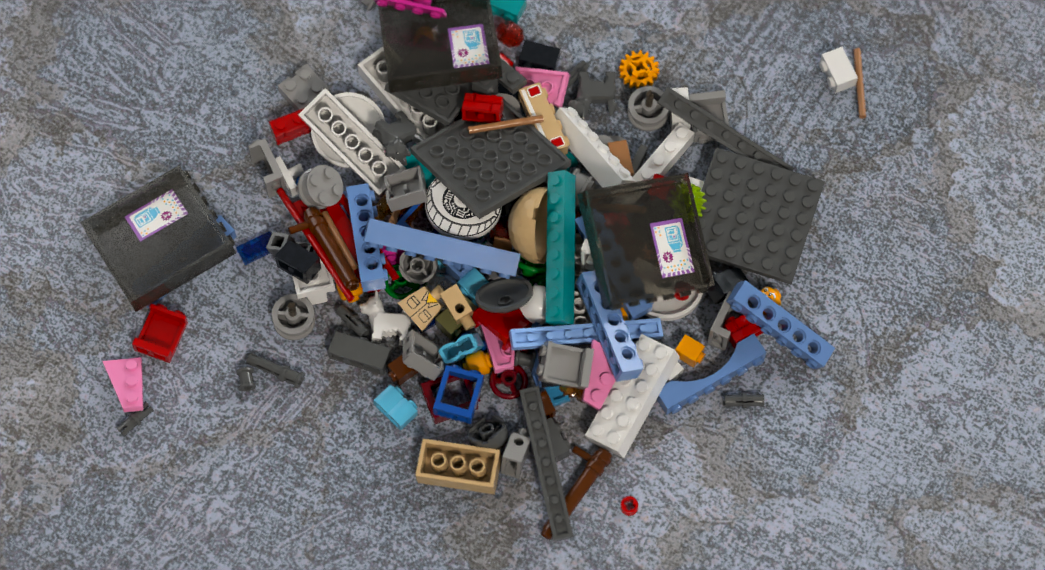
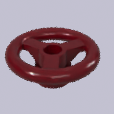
[489,365,528,400]

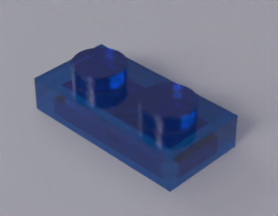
[236,231,272,265]

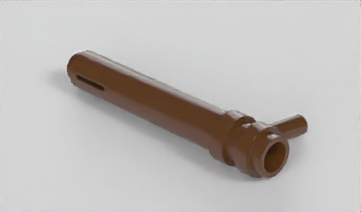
[288,207,359,291]
[540,446,612,540]

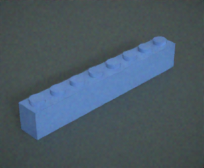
[363,218,521,279]

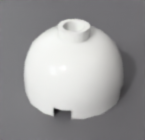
[520,285,546,325]

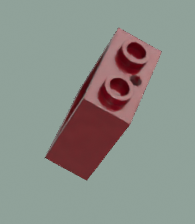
[421,368,481,425]

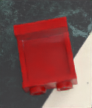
[132,304,188,363]
[472,307,532,351]

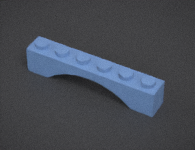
[657,334,766,415]

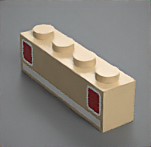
[518,82,570,155]

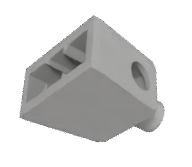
[501,428,531,479]

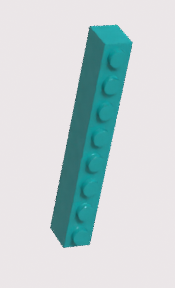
[546,170,576,326]

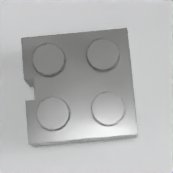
[278,64,331,111]
[384,166,428,212]
[403,329,443,381]

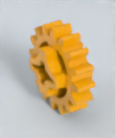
[619,50,659,89]

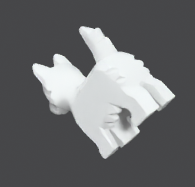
[359,290,411,346]

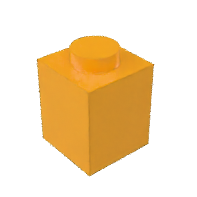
[675,334,706,368]

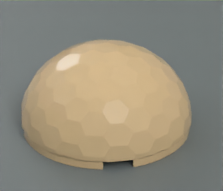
[508,187,547,264]

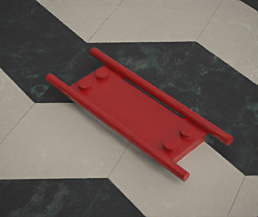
[276,188,399,302]

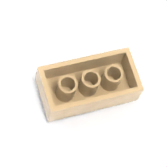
[415,439,502,495]

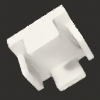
[292,259,336,305]

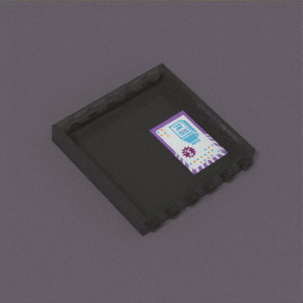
[378,0,502,93]
[80,165,236,312]
[577,173,715,311]

